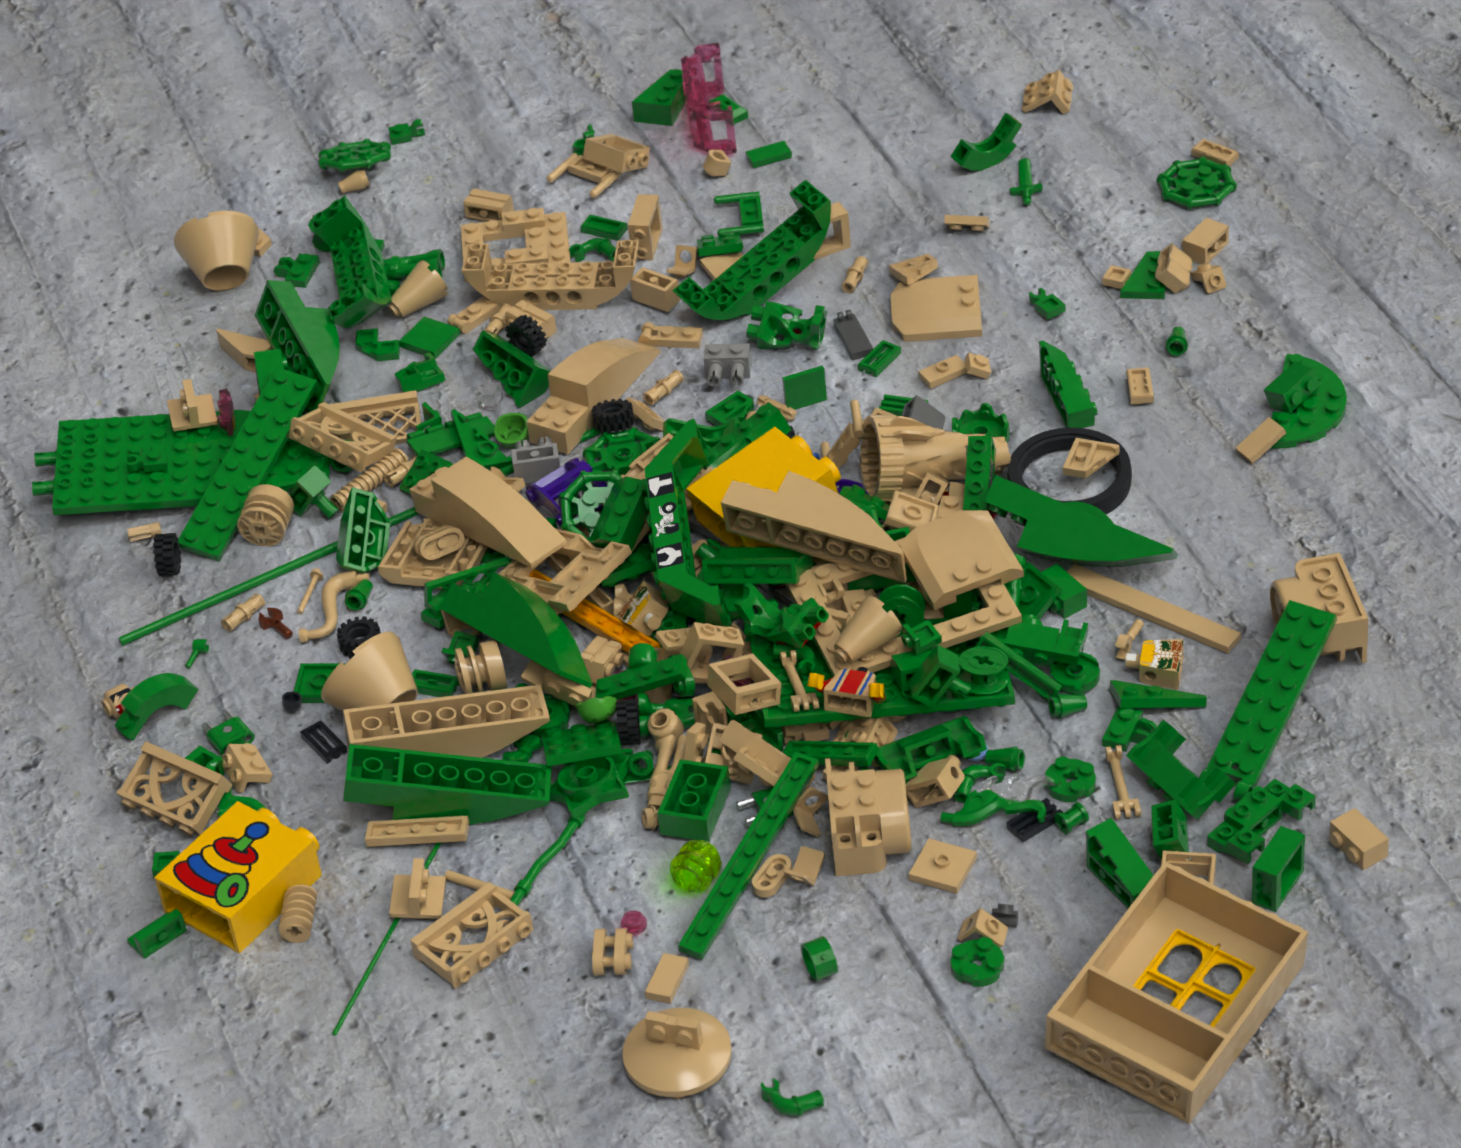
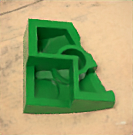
[394,352,446,393]

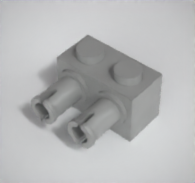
[703,343,752,387]
[511,436,560,484]

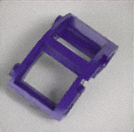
[525,457,607,527]

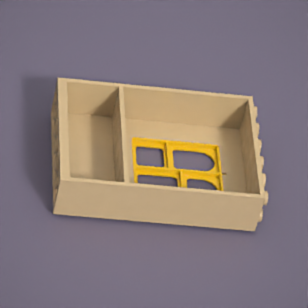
[1045,861,1308,1124]

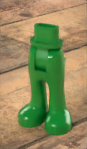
[383,249,445,280]

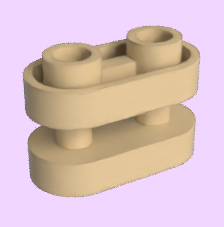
[413,525,464,560]
[592,928,633,975]

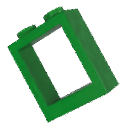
[1252,826,1305,912]

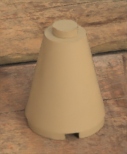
[388,260,449,318]
[834,596,902,663]

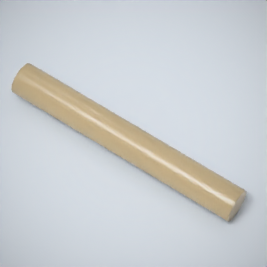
[445,870,514,900]

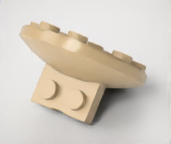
[622,1008,732,1099]

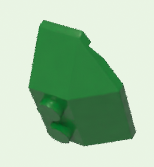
[336,487,391,574]

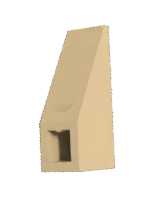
[216,329,273,372]

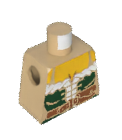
[616,580,669,636]
[1126,639,1184,690]

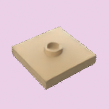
[885,490,939,532]
[909,838,977,894]

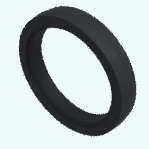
[1007,427,1132,514]

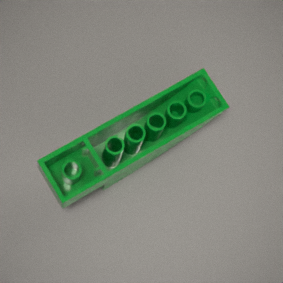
[254,280,340,413]
[984,475,1178,567]
[440,572,593,688]
[343,744,551,825]

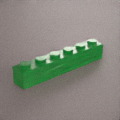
[975,631,1062,700]

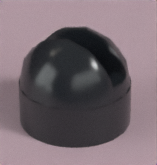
[282,691,302,713]

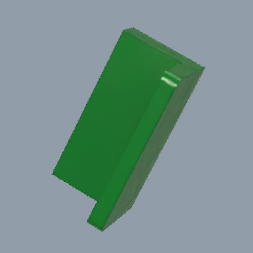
[127,909,187,959]

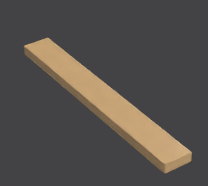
[1067,564,1241,653]

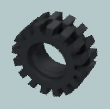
[506,315,547,357]
[592,399,634,434]
[153,533,181,576]
[337,616,381,659]
[616,699,641,746]

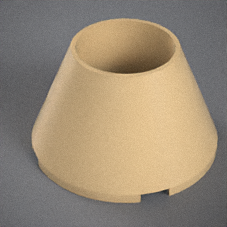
[174,211,259,291]
[321,631,418,712]

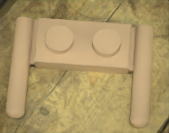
[546,153,622,198]
[820,399,864,470]

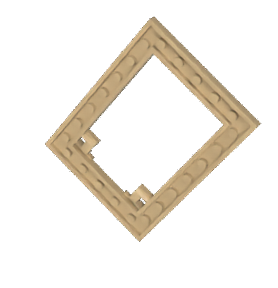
[785,538,1022,677]

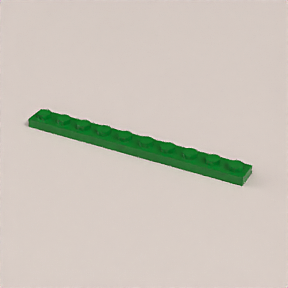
[678,751,819,960]

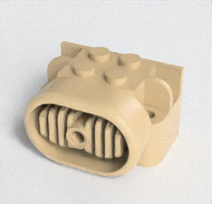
[1270,553,1369,663]
[825,759,912,877]

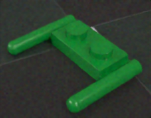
[714,191,764,237]

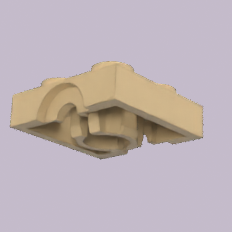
[704,723,762,785]

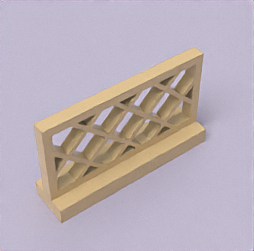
[329,390,421,445]

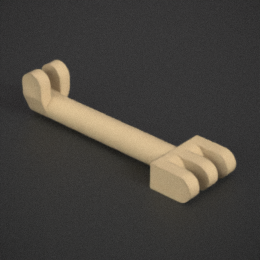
[780,650,819,712]
[1105,745,1141,820]

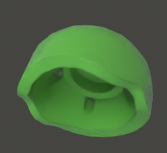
[494,413,529,448]
[576,696,617,723]

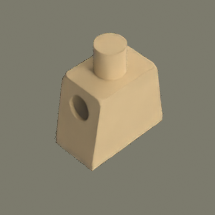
[906,755,965,808]

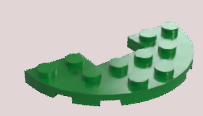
[1271,354,1347,449]

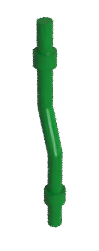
[510,811,588,906]

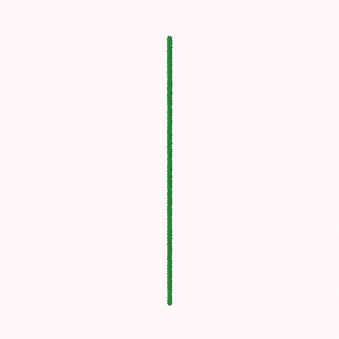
[332,842,442,1036]

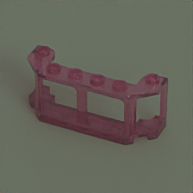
[680,43,737,155]

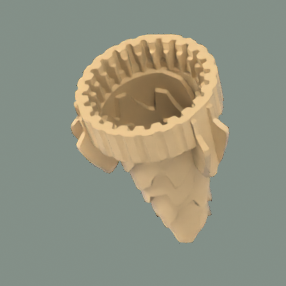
[860,415,1011,506]

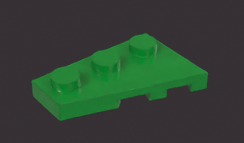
[1120,251,1166,299]

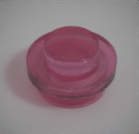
[621,911,647,935]

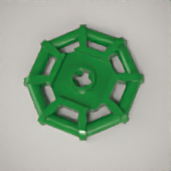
[318,139,391,172]
[1156,157,1237,210]
[582,427,661,483]
[559,469,622,541]

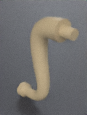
[299,570,370,643]

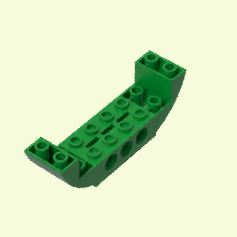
[672,179,831,320]
[311,195,392,329]

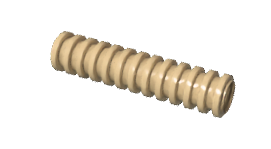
[330,448,408,512]

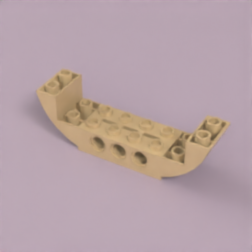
[461,240,639,310]

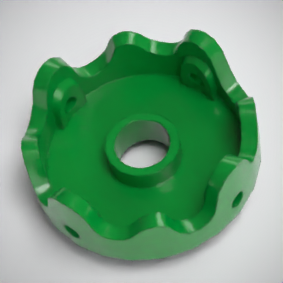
[952,403,1010,443]

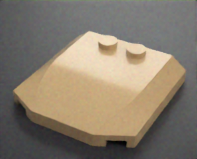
[891,275,982,342]
[899,510,1024,610]
[378,518,489,589]

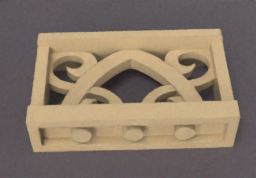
[289,402,397,472]
[116,741,233,836]
[410,882,533,989]

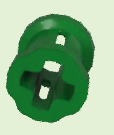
[1054,802,1089,834]

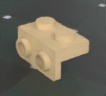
[222,743,273,793]

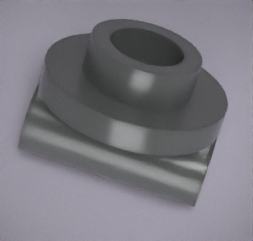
[991,904,1019,927]

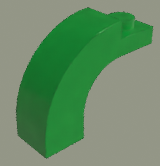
[950,112,1023,171]
[114,673,199,740]

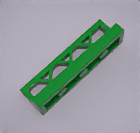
[424,556,511,618]

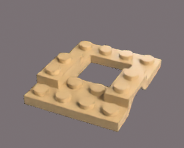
[461,208,571,282]
[487,528,632,615]

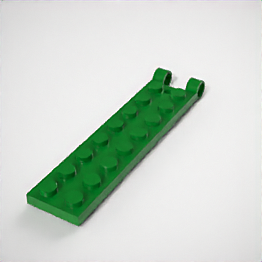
[1199,600,1337,802]

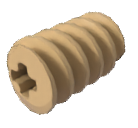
[278,884,318,943]

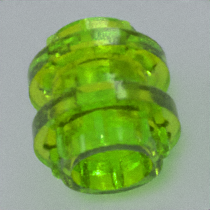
[670,840,722,893]

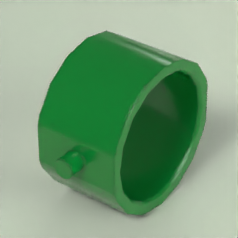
[801,936,838,982]

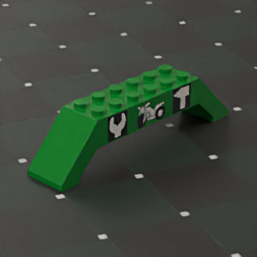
[642,419,732,627]

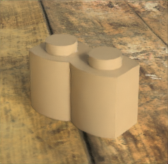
[1155,243,1192,293]

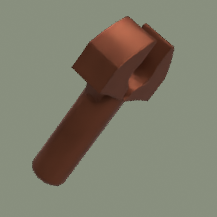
[258,608,293,639]

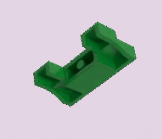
[980,619,1088,666]
[874,716,987,783]
[1126,720,1236,820]
[1207,779,1316,864]

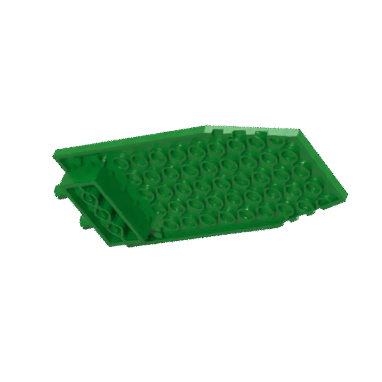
[32,410,330,515]

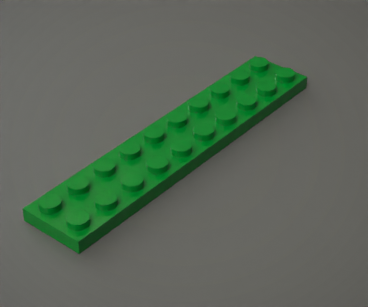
[178,367,318,562]

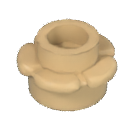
[642,806,659,831]

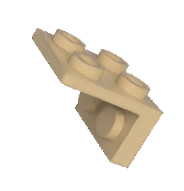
[832,716,898,767]

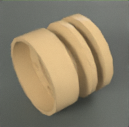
[237,484,294,546]
[454,639,508,694]

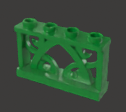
[702,547,814,584]

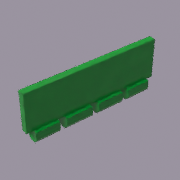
[406,412,495,456]

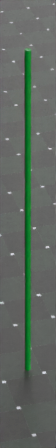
[118,427,601,646]

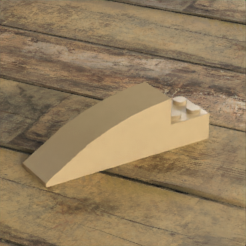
[527,338,661,454]
[409,457,567,568]
[721,471,907,583]
[343,685,550,758]

